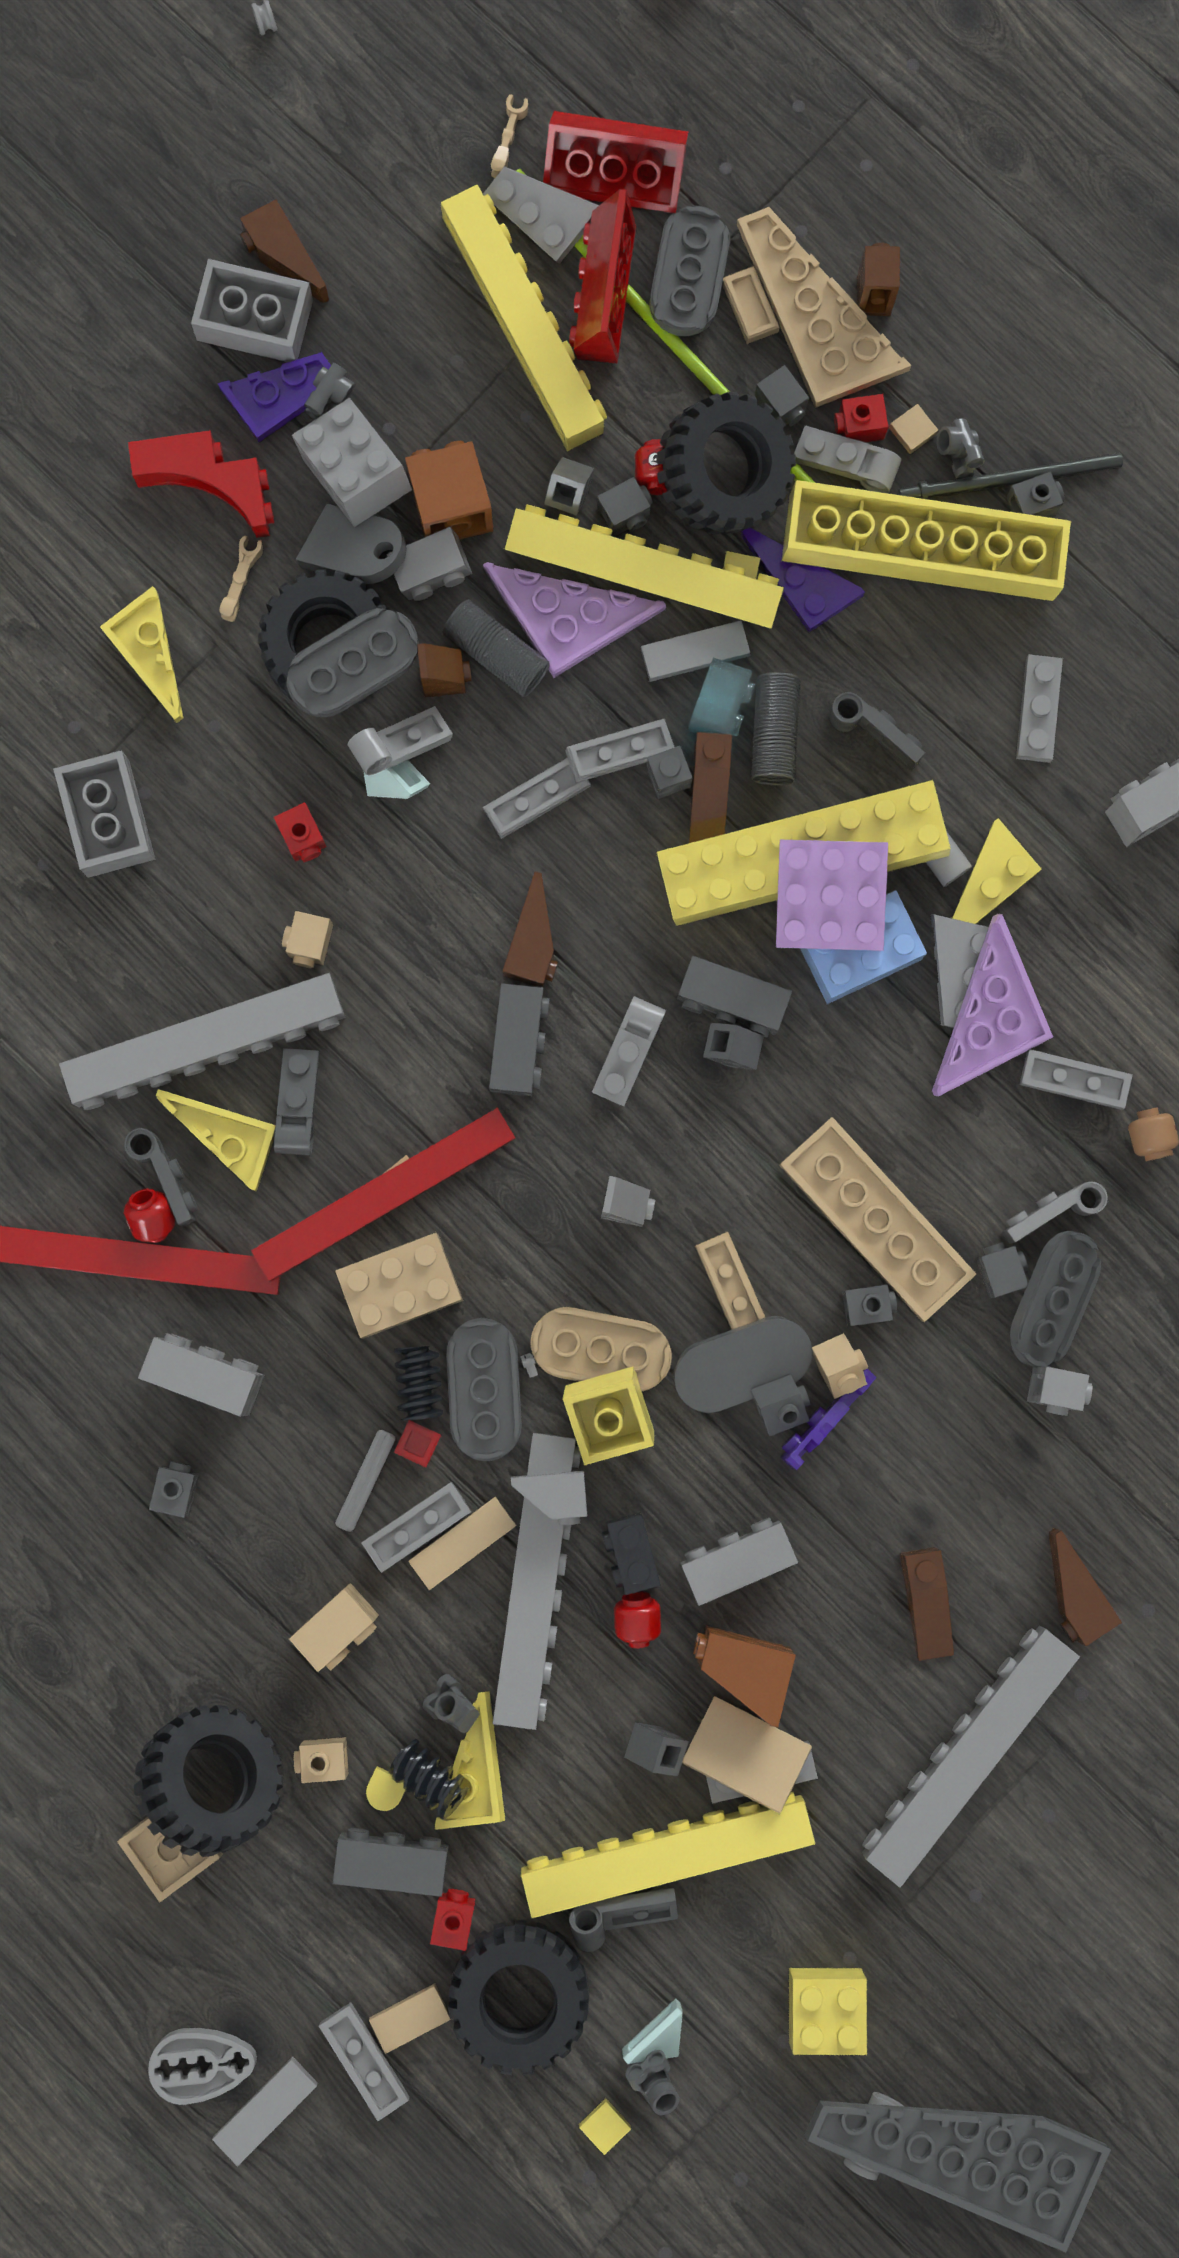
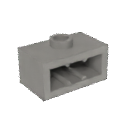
[387,527,472,601]
[1027,1367,1093,1416]

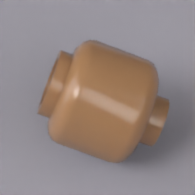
[1128,1107,1179,1161]

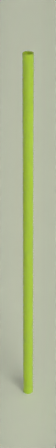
[516,169,815,483]

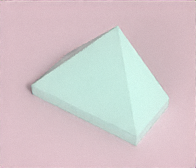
[364,760,430,799]
[622,1999,682,2064]

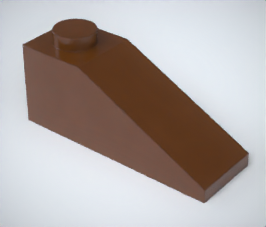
[239,199,329,303]
[689,732,732,843]
[503,871,558,989]
[1049,1528,1122,1646]
[900,1547,954,1661]

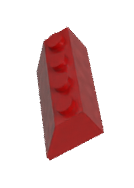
[543,111,688,214]

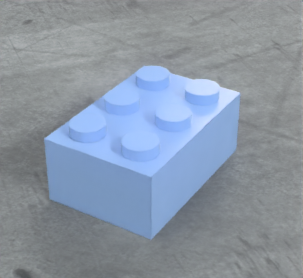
[800,890,927,1004]

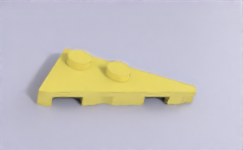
[100,586,184,723]
[952,818,1041,924]
[156,1089,276,1191]
[435,1691,505,1830]

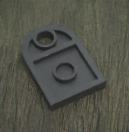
[296,504,406,584]

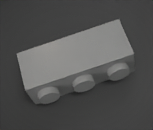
[680,1518,798,1606]

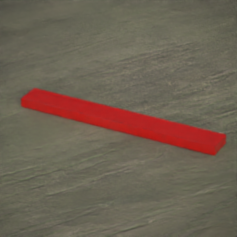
[251,1108,515,1282]
[0,1226,281,1295]

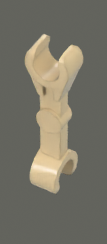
[491,94,528,178]
[219,536,263,622]

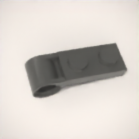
[829,692,925,771]
[274,1048,320,1156]
[124,1128,198,1226]
[569,1887,678,1952]

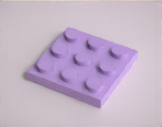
[776,839,888,951]

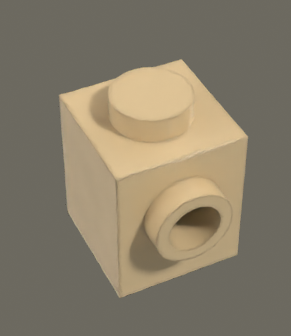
[282,911,333,968]
[812,1333,868,1399]
[294,1737,349,1783]

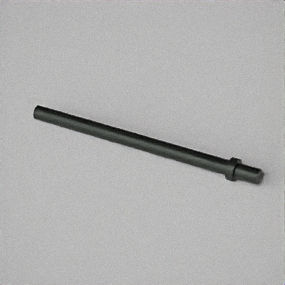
[898,453,1123,500]

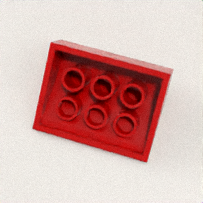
[569,189,636,364]

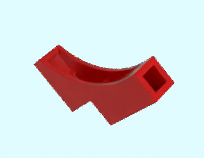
[128,430,274,538]

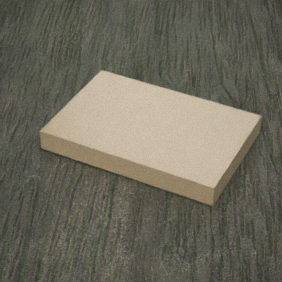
[682,1696,812,1814]

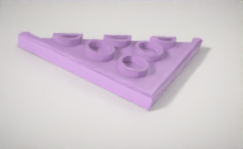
[483,562,666,678]
[932,914,1053,1096]

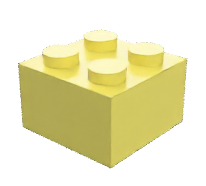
[563,1366,654,1465]
[789,1968,867,2055]

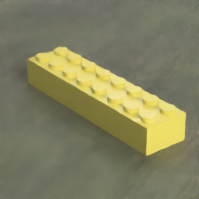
[782,480,1071,601]
[657,780,951,926]

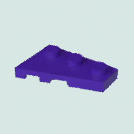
[217,352,331,442]

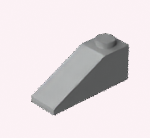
[601,1176,655,1227]

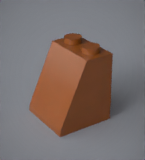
[405,441,493,539]
[693,1626,796,1728]

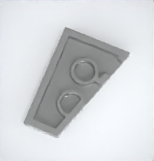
[483,166,599,264]
[931,914,989,1028]

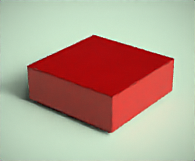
[394,1420,441,1467]

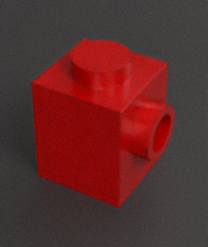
[834,394,888,442]
[274,802,327,862]
[430,1889,476,1951]

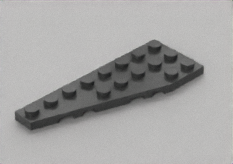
[804,2101,1111,2253]

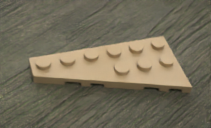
[737,207,911,408]

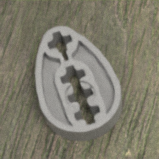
[148,2028,257,2105]

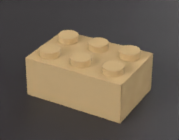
[335,1233,463,1339]

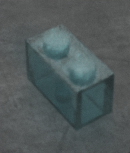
[688,657,756,736]

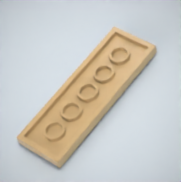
[779,1117,976,1322]

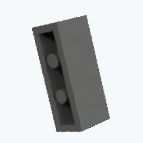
[677,955,792,1038]
[489,983,550,1097]
[333,1828,449,1897]

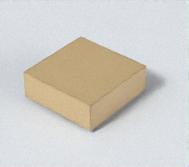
[889,404,938,454]

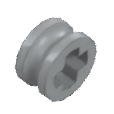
[251,0,277,36]

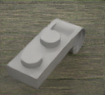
[794,426,902,494]
[347,706,453,775]
[592,996,666,1106]
[1002,1182,1108,1244]

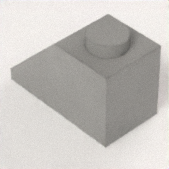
[511,1471,587,1525]

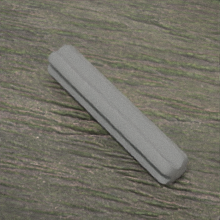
[335,1430,395,1532]

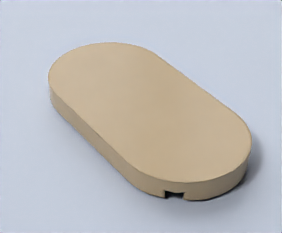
[531,1307,672,1391]

